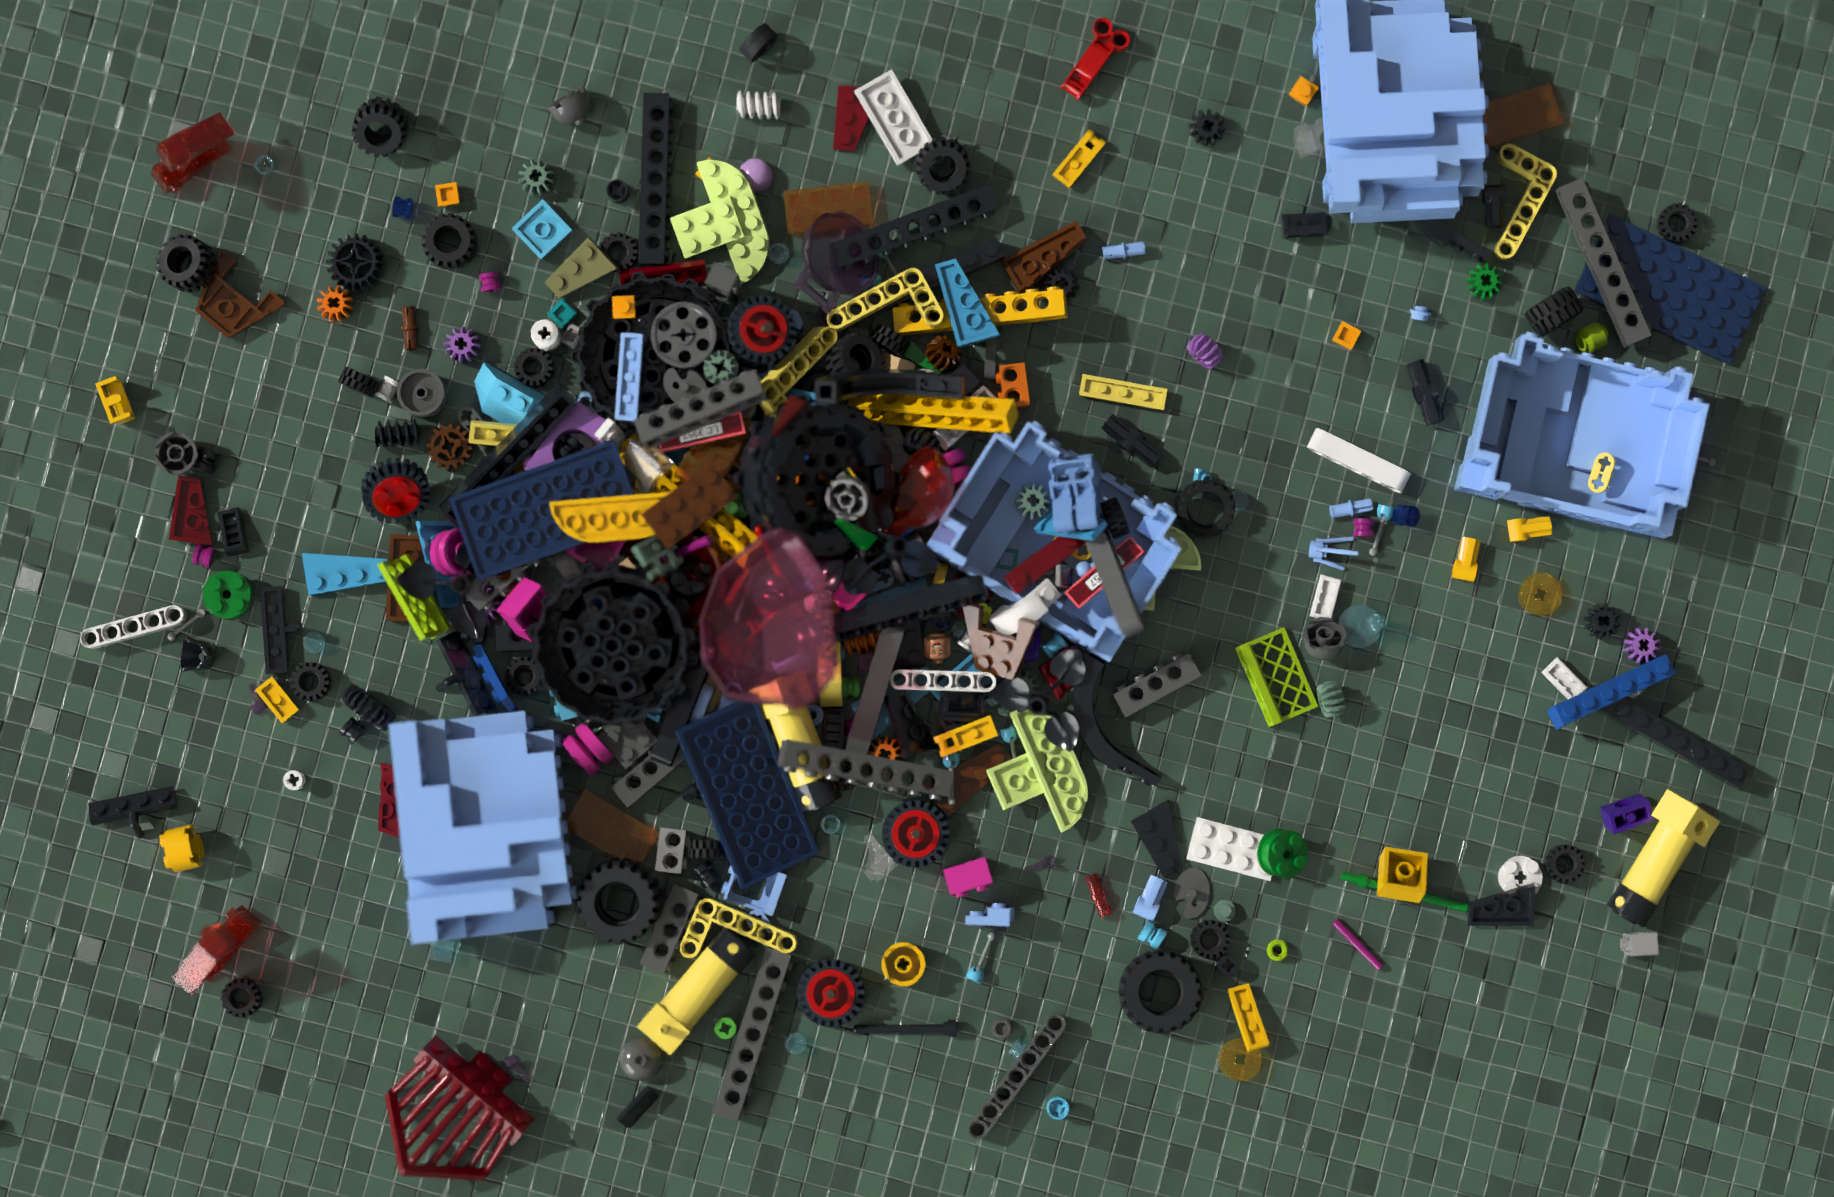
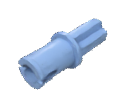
[1102,242,1146,261]
[1329,499,1373,519]

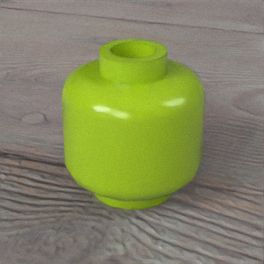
[1575,322,1609,353]

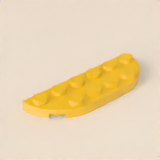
[549,492,670,543]

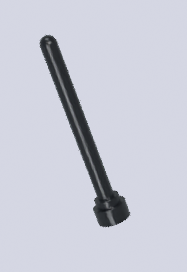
[852,1019,957,1037]

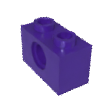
[1600,793,1654,834]

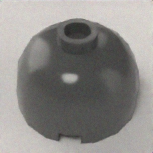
[547,85,592,126]
[154,432,199,475]
[825,475,871,521]
[1303,617,1346,660]
[619,1037,663,1081]

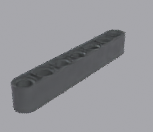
[1085,513,1145,638]
[843,624,905,762]
[968,1013,1066,1140]

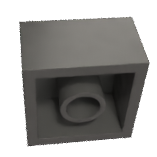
[597,721,657,770]

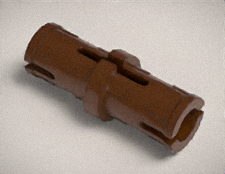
[401,306,418,350]

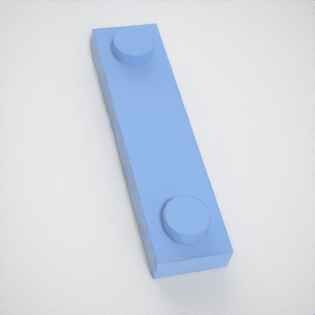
[615,333,644,421]

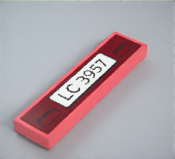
[659,412,746,453]
[1064,536,1145,609]

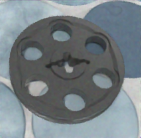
[651,302,717,368]

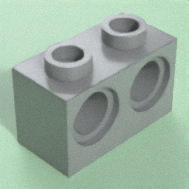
[655,827,690,874]
[1620,932,1659,956]

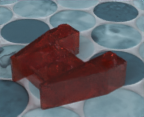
[151,112,235,194]
[172,905,261,995]

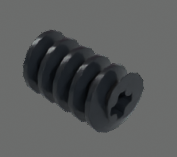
[375,419,421,448]

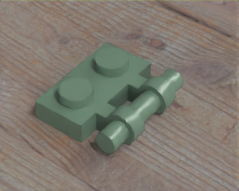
[631,535,684,580]

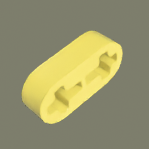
[1588,453,1616,493]

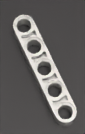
[1307,428,1411,493]
[80,605,187,649]
[890,670,996,693]

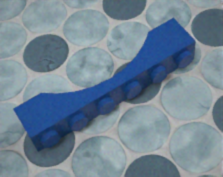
[1547,654,1676,730]

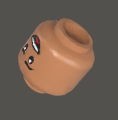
[923,630,951,663]

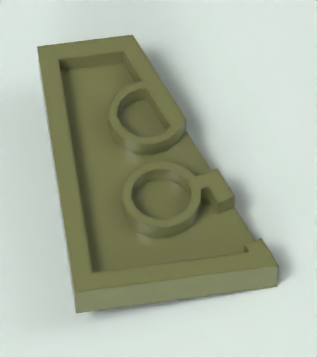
[544,237,619,298]

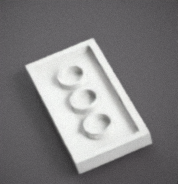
[854,69,932,166]
[1186,817,1272,881]

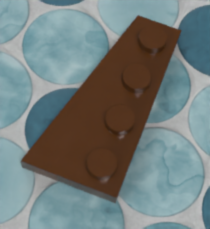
[1001,221,1087,294]
[924,744,1012,817]

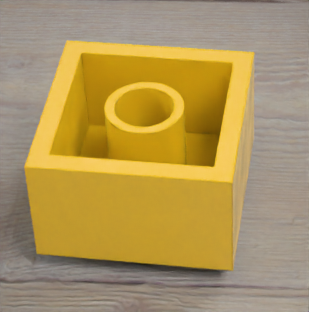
[1377,847,1428,903]

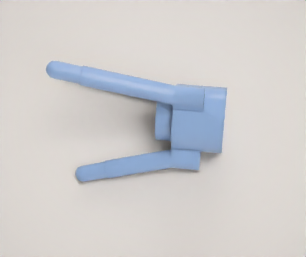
[1308,537,1359,571]

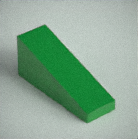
[903,341,940,373]
[835,518,878,550]

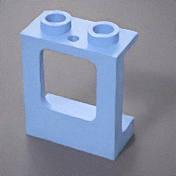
[721,865,787,916]

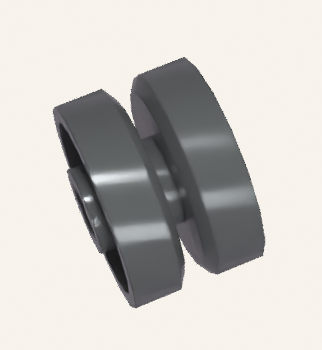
[397,369,448,419]

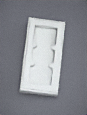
[1309,575,1342,618]
[1541,657,1587,699]

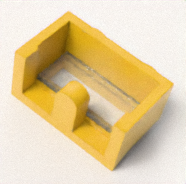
[95,376,136,425]

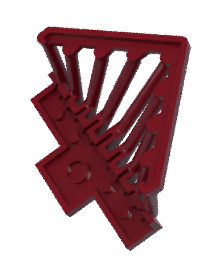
[385,1035,535,1181]

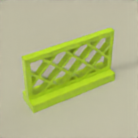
[377,553,452,641]
[1235,627,1318,727]

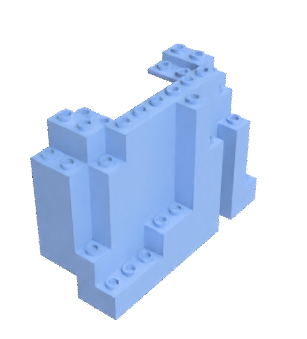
[1312,0,1489,223]
[1454,332,1709,539]
[926,421,1181,664]
[389,711,578,944]

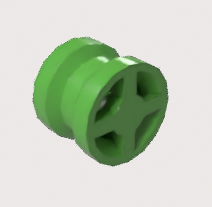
[842,676,860,698]
[714,1017,737,1039]

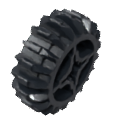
[326,233,385,292]
[340,684,396,731]

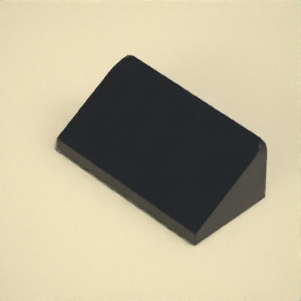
[617,1086,658,1128]

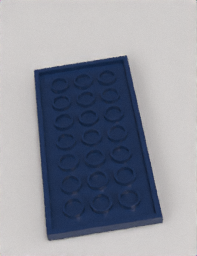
[1574,214,1766,365]
[449,440,634,581]
[674,695,819,889]

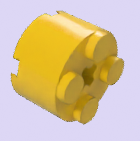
[160,824,204,872]
[882,942,925,986]

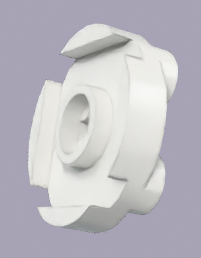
[1498,856,1542,894]

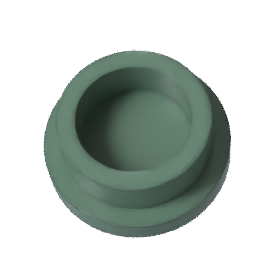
[1214,900,1235,922]

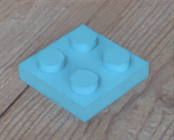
[511,199,573,260]

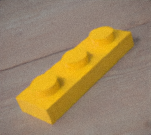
[1227,983,1270,1052]

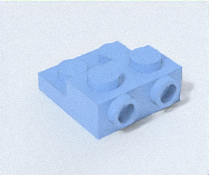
[965,903,1014,926]

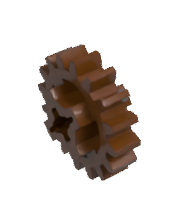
[425,423,473,471]

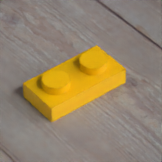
[255,676,300,724]

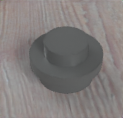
[991,1018,1013,1040]

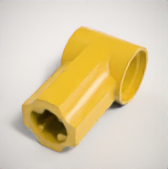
[1507,516,1552,542]
[1452,537,1481,582]

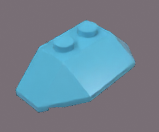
[474,362,545,425]

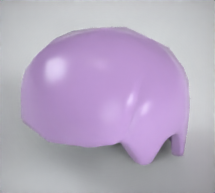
[739,158,773,193]

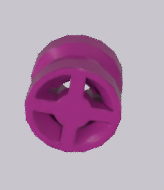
[479,271,503,293]
[1353,518,1375,537]
[192,544,215,568]

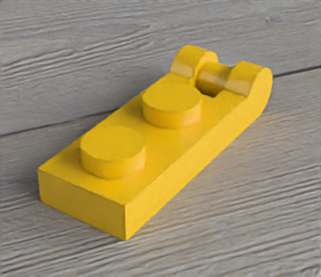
[1052,129,1107,188]
[933,715,998,758]

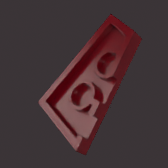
[833,85,869,152]
[169,475,212,546]
[378,762,400,838]

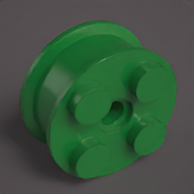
[203,571,253,619]
[1257,829,1308,878]

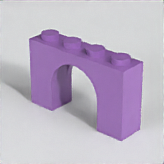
[523,400,606,471]

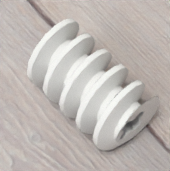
[737,91,781,120]
[531,319,561,352]

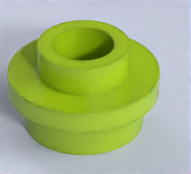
[1267,939,1289,961]

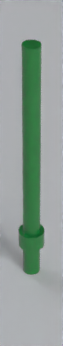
[1340,871,1468,912]

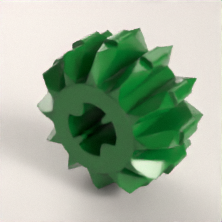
[1466,263,1503,300]

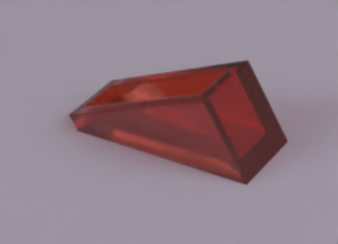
[772,395,806,436]

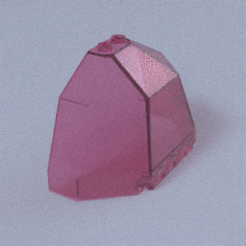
[699,528,837,709]

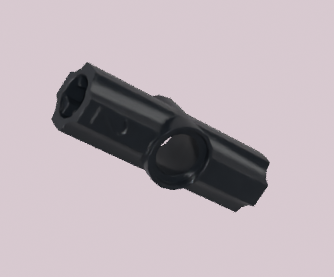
[1406,359,1445,426]
[1101,414,1163,469]

